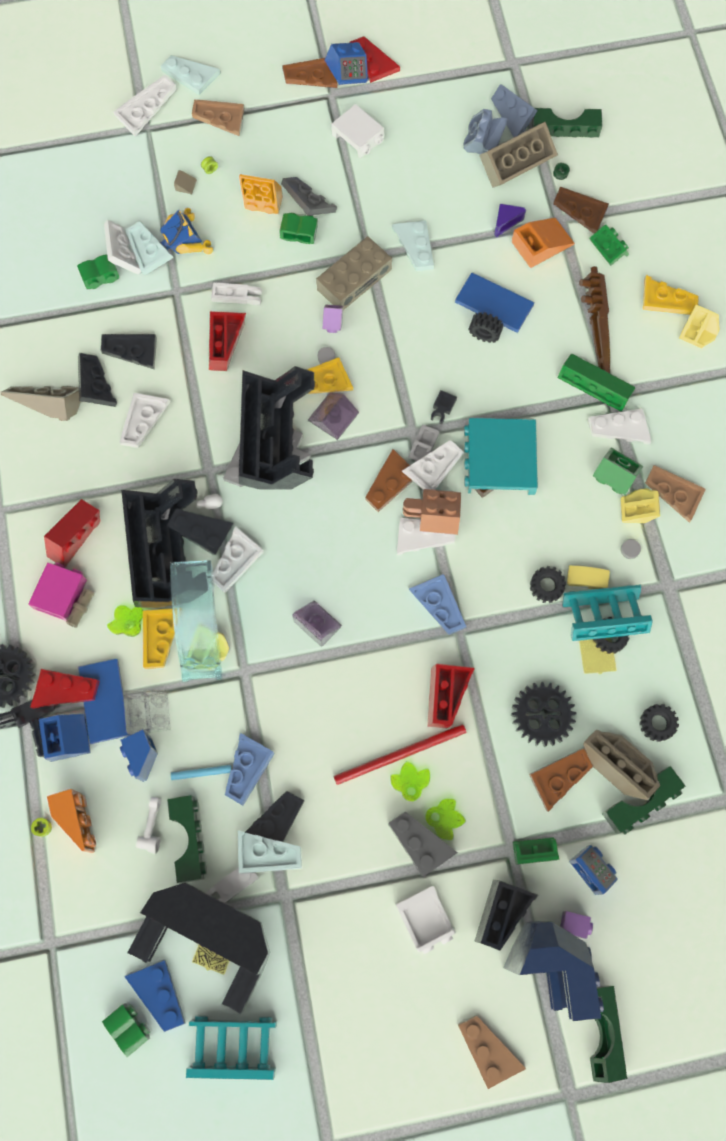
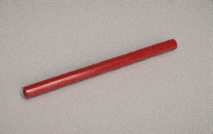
[333,724,467,785]

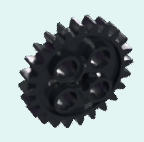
[0,644,36,708]
[511,681,577,747]

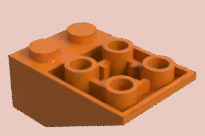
[512,218,575,268]
[47,789,96,853]

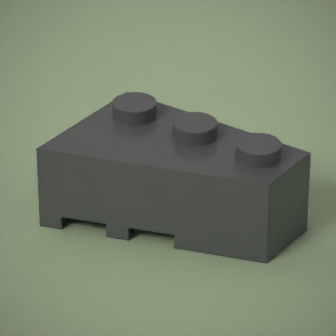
[388,812,458,877]

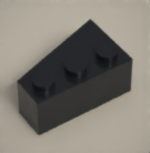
[474,880,538,951]

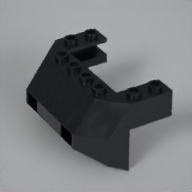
[239,366,315,490]
[121,479,209,608]
[127,883,271,1014]

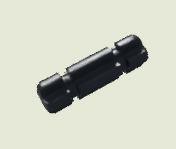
[30,718,44,757]

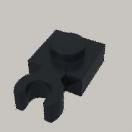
[431,390,457,424]

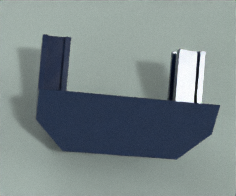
[503,921,604,1021]

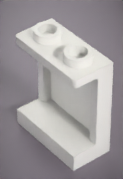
[331,104,384,159]
[395,886,456,954]

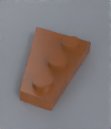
[282,58,337,88]
[365,449,413,512]

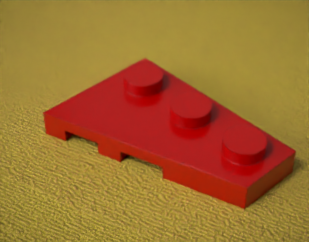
[349,36,400,83]
[30,669,100,709]

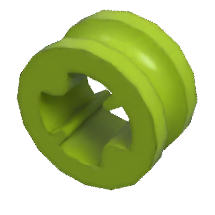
[201,156,218,174]
[31,818,52,837]

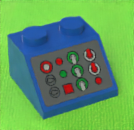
[325,42,368,85]
[569,845,618,895]

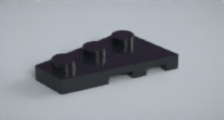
[78,353,117,407]

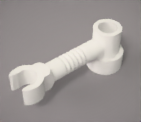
[136,796,162,854]

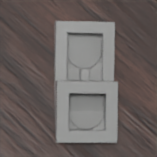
[408,425,440,461]

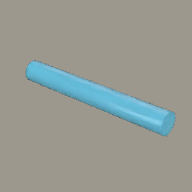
[171,765,232,780]

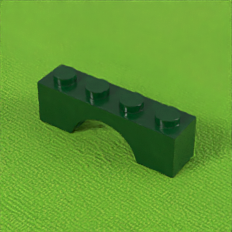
[532,108,602,138]
[602,766,686,835]
[167,795,207,884]
[590,986,628,1083]

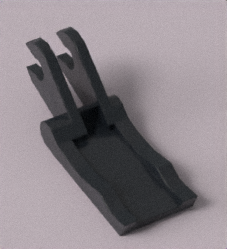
[0,700,55,730]

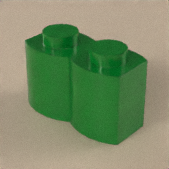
[279,212,318,244]
[77,254,120,290]
[102,1003,150,1057]

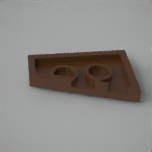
[553,186,609,234]

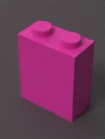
[28,562,87,621]

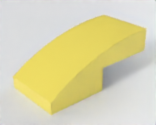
[567,565,610,589]

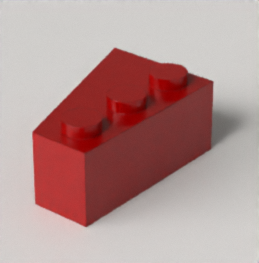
[209,311,246,371]
[44,499,101,567]
[427,664,475,729]

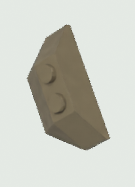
[583,730,660,800]

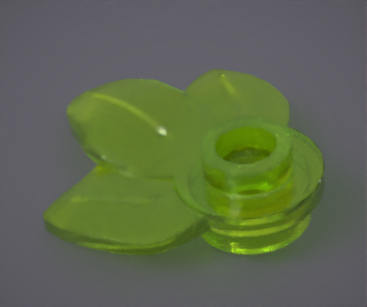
[107,605,143,637]
[390,761,430,802]
[425,799,466,841]

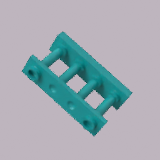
[562,585,653,641]
[186,1016,277,1080]

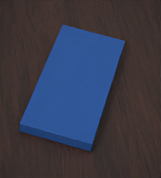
[455,273,535,333]
[78,659,130,744]

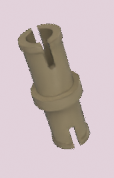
[66,588,95,628]

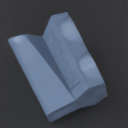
[463,109,508,154]

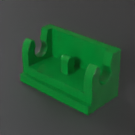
[512,837,559,865]

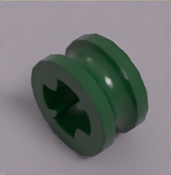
[553,163,570,180]

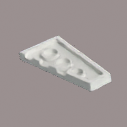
[113,75,176,136]

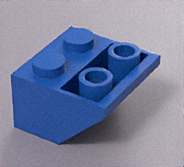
[39,714,91,762]
[120,730,158,782]

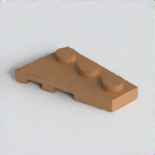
[192,99,245,136]
[645,465,706,523]
[458,1015,526,1089]

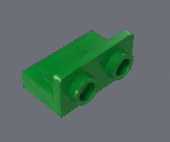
[589,224,629,266]

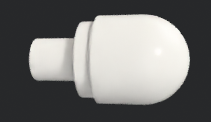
[196,494,223,510]

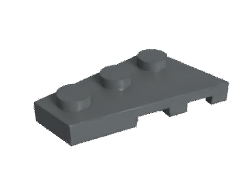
[281,177,337,216]

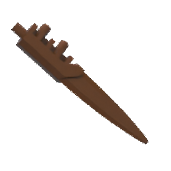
[579,266,610,373]

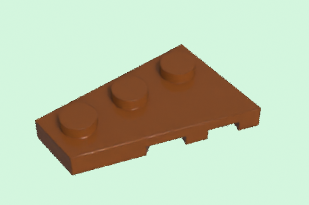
[529,748,593,812]

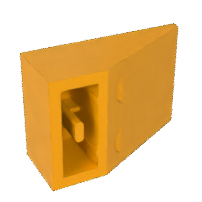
[239,174,283,214]

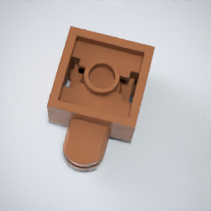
[402,489,461,535]

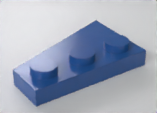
[124,960,186,1032]

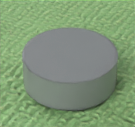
[317,347,336,364]
[621,539,641,559]

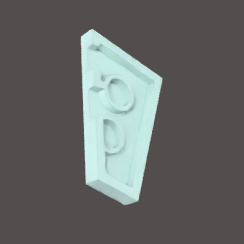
[125,221,174,275]

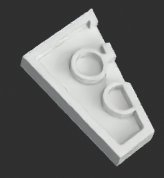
[119,393,170,448]
[402,440,464,490]
[396,518,455,556]

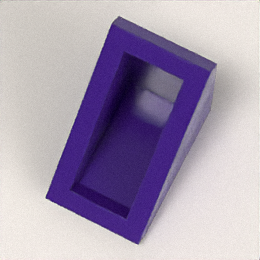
[494,204,526,237]

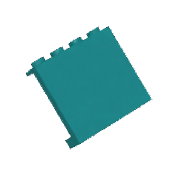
[464,418,538,495]

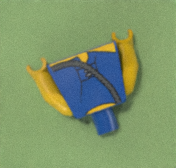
[160,208,213,254]

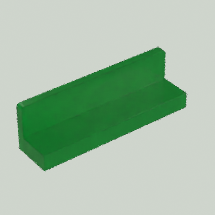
[557,354,635,412]

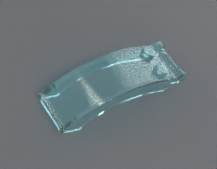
[171,560,222,682]

